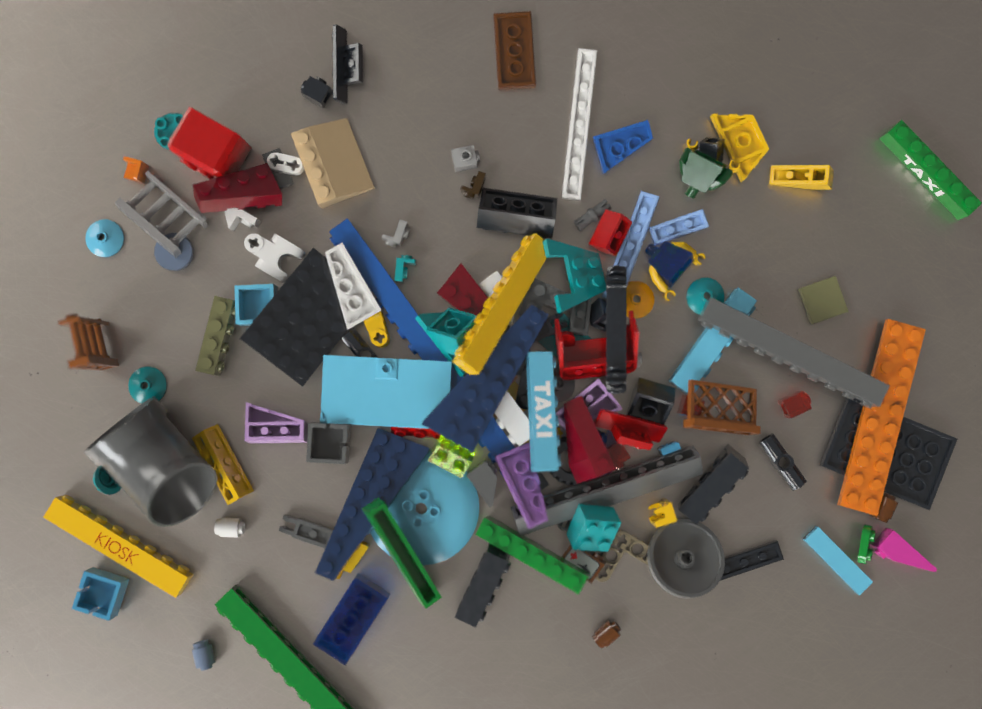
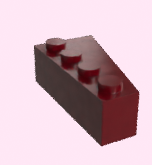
[193,163,282,213]
[437,263,509,338]

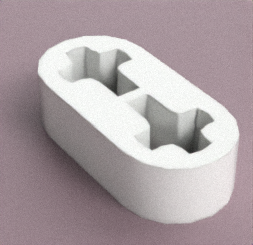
[267,153,304,176]

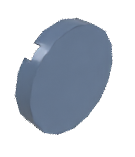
[154,233,194,271]

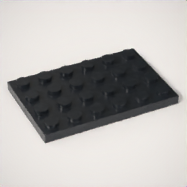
[239,248,347,387]
[820,398,958,510]

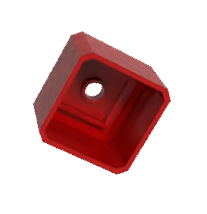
[168,107,252,180]

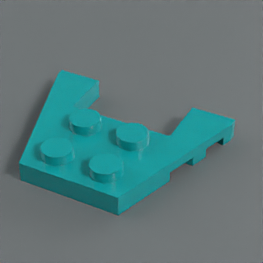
[543,239,607,314]

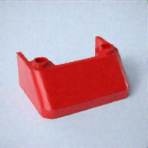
[555,310,639,380]

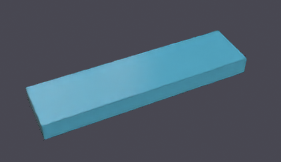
[803,526,873,596]

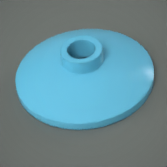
[86,219,124,257]

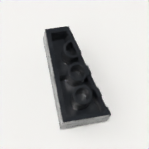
[678,444,749,525]
[455,543,511,628]

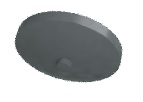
[647,519,725,598]

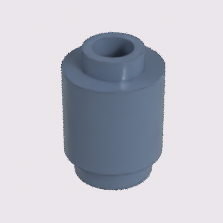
[192,639,215,671]

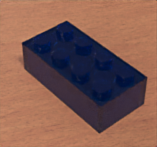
[313,573,390,666]

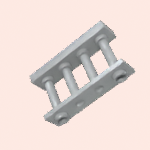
[115,171,208,258]

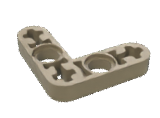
[595,530,649,582]

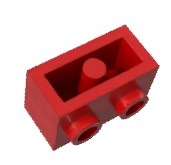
[589,210,632,256]

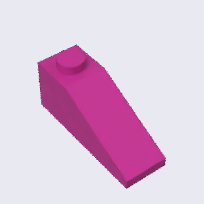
[871,528,938,572]

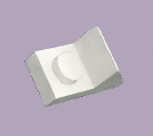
[224,208,262,231]

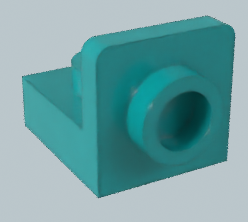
[395,255,417,283]

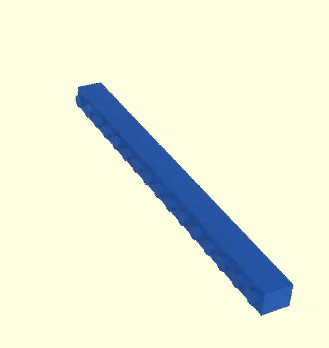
[329,218,515,476]

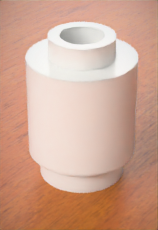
[214,517,245,538]

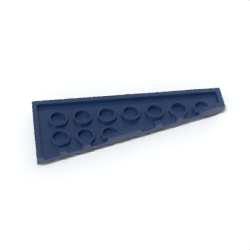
[422,305,549,453]
[315,428,430,581]

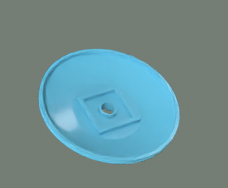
[370,450,479,565]

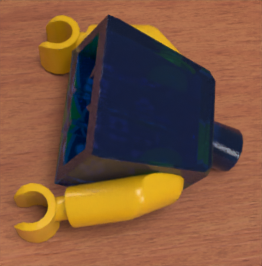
[645,241,706,301]

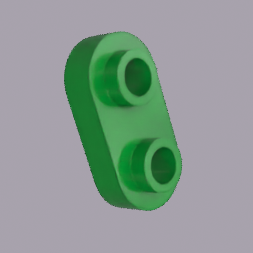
[858,524,876,564]

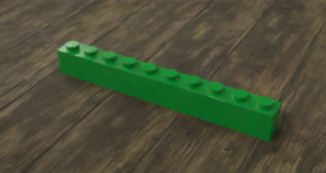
[214,585,354,709]

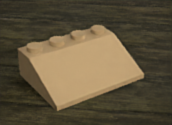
[291,118,375,209]

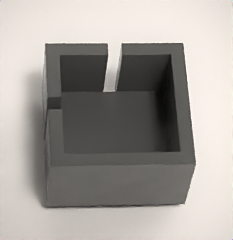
[306,422,351,464]

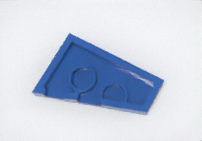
[593,120,653,174]

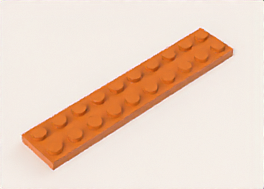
[837,319,926,516]

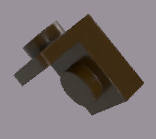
[460,171,486,199]

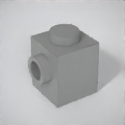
[451,145,480,172]

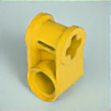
[364,310,390,348]

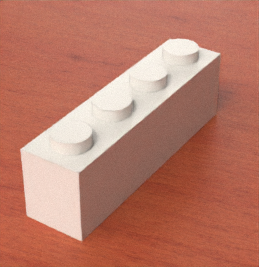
[495,391,530,446]

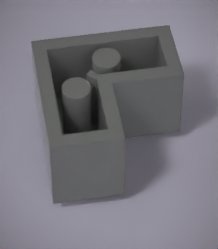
[518,279,570,316]

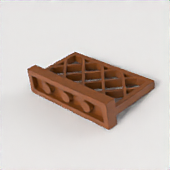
[683,380,761,436]

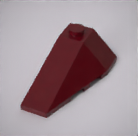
[563,396,615,483]

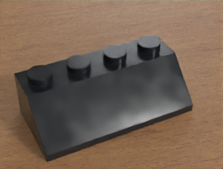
[476,188,557,239]

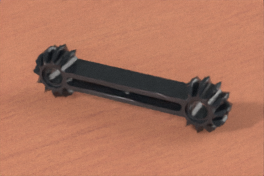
[606,265,626,394]

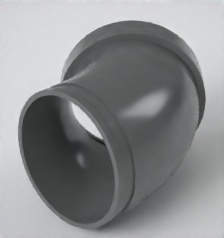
[84,396,217,527]

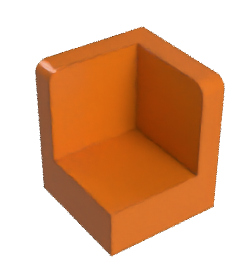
[123,156,149,184]

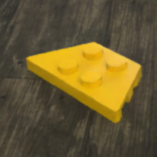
[710,113,769,182]

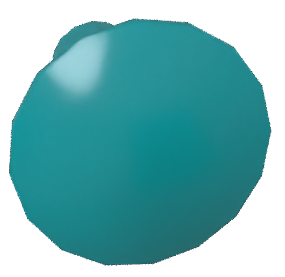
[154,113,183,150]

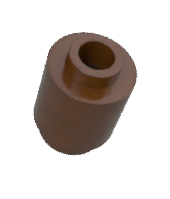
[872,493,898,523]
[592,620,621,649]

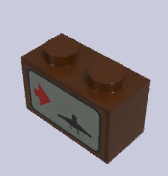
[562,544,606,584]

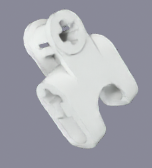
[244,233,305,283]

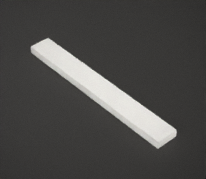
[562,48,597,200]

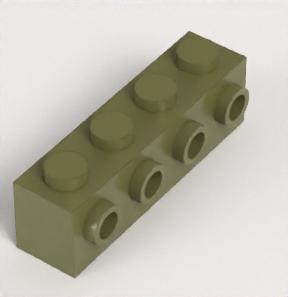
[195,296,235,376]

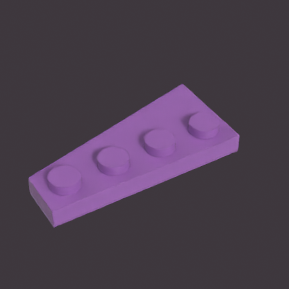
[495,442,548,529]

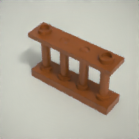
[58,314,119,371]

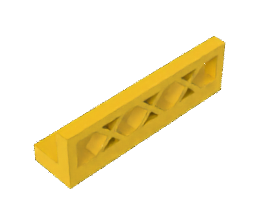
[192,424,254,505]

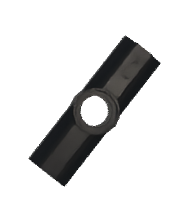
[341,328,379,358]
[759,433,807,491]

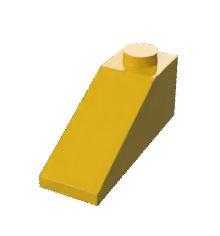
[769,165,834,190]

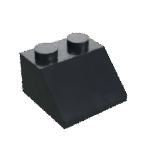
[626,377,676,425]

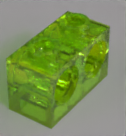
[428,435,475,478]

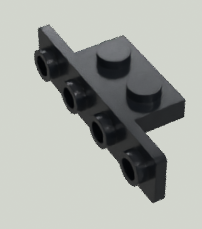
[332,24,363,104]

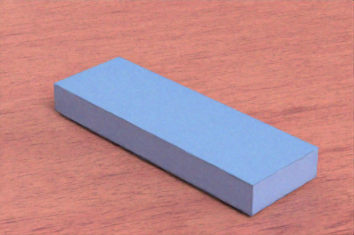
[649,209,709,246]

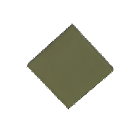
[798,276,849,324]

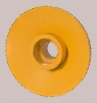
[626,281,655,319]

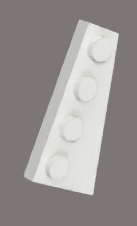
[325,243,381,330]

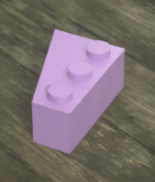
[555,379,623,431]
[245,402,308,444]

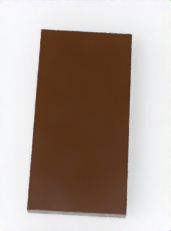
[493,11,536,90]

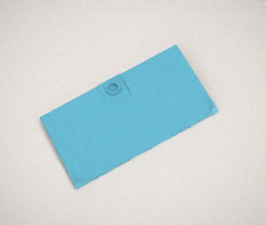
[320,355,452,429]

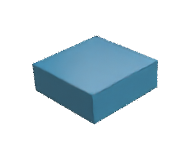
[658,441,681,456]

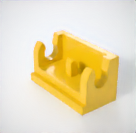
[648,498,677,528]

